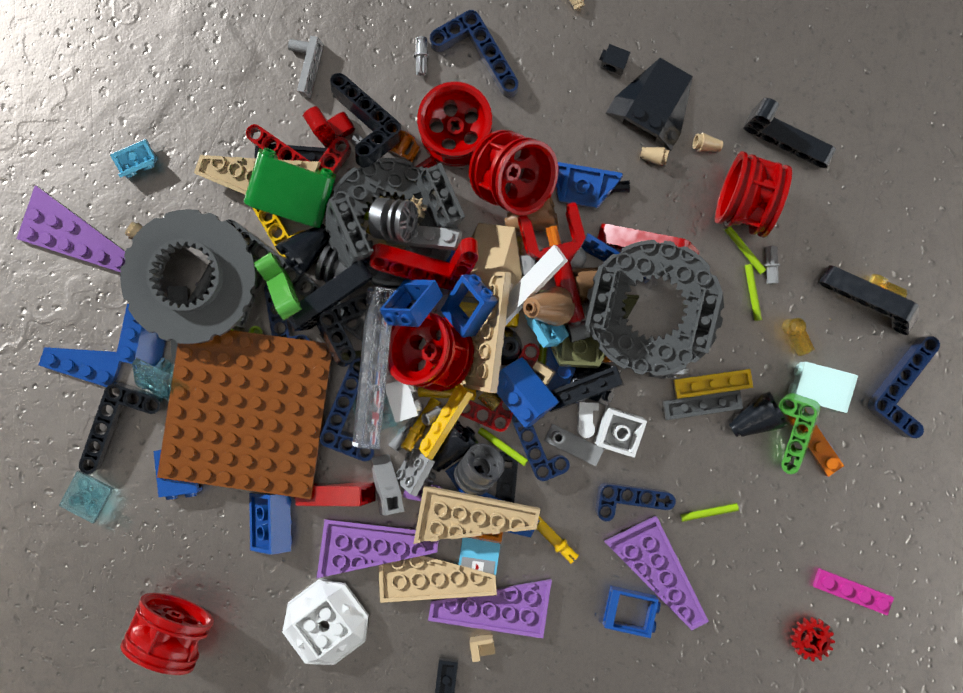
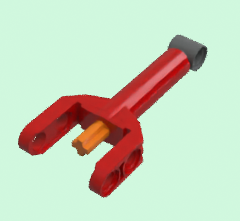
[518,202,591,342]

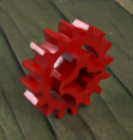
[790,617,835,662]

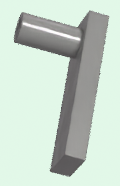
[288,36,324,98]
[544,424,604,466]

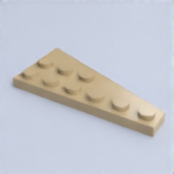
[194,155,321,195]
[413,485,540,544]

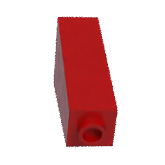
[294,482,376,506]

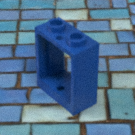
[440,274,498,337]
[380,280,443,327]
[602,585,661,638]

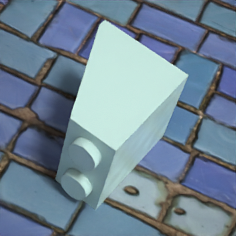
[788,362,858,413]

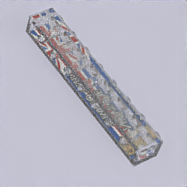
[352,287,395,449]

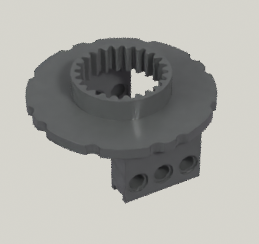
[325,158,465,287]
[120,209,264,344]
[585,240,724,376]

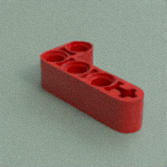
[302,106,355,148]

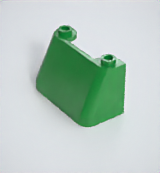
[244,148,336,228]

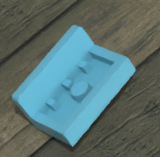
[110,139,158,178]
[524,315,569,348]

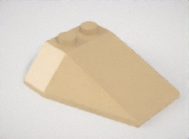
[448,223,523,298]

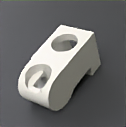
[577,402,599,438]

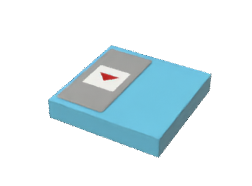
[459,538,500,575]

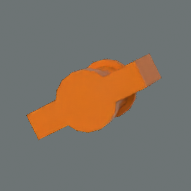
[388,130,420,162]

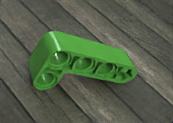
[254,252,302,320]
[779,393,821,474]

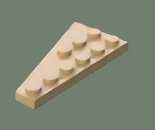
[460,272,512,393]
[378,555,497,603]

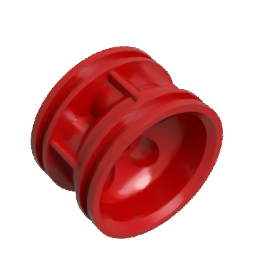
[417,82,492,167]
[469,130,558,215]
[715,151,792,238]
[387,312,474,392]
[120,593,214,675]

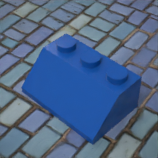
[115,304,167,368]
[497,357,559,428]
[249,492,292,555]

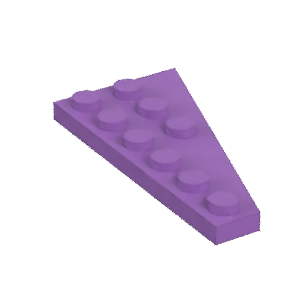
[17,185,125,272]
[604,516,709,630]
[316,519,439,579]
[428,579,552,638]

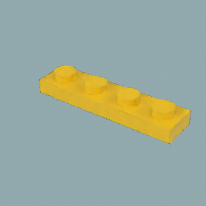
[673,369,753,399]
[418,384,473,460]

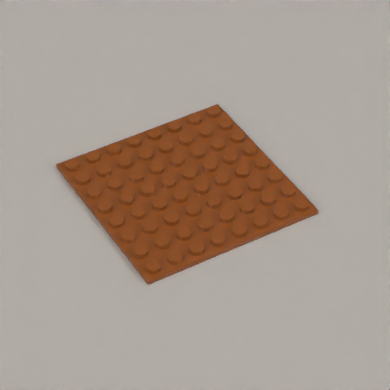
[157,330,332,499]

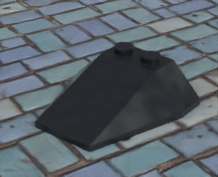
[606,58,693,151]

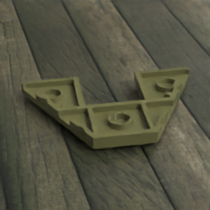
[536,290,639,368]

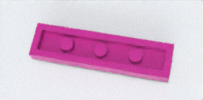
[813,568,894,616]

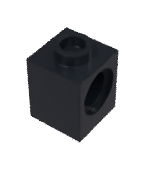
[599,44,631,76]

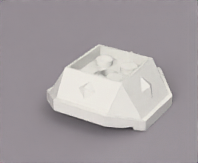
[282,578,369,665]

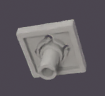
[396,447,436,496]

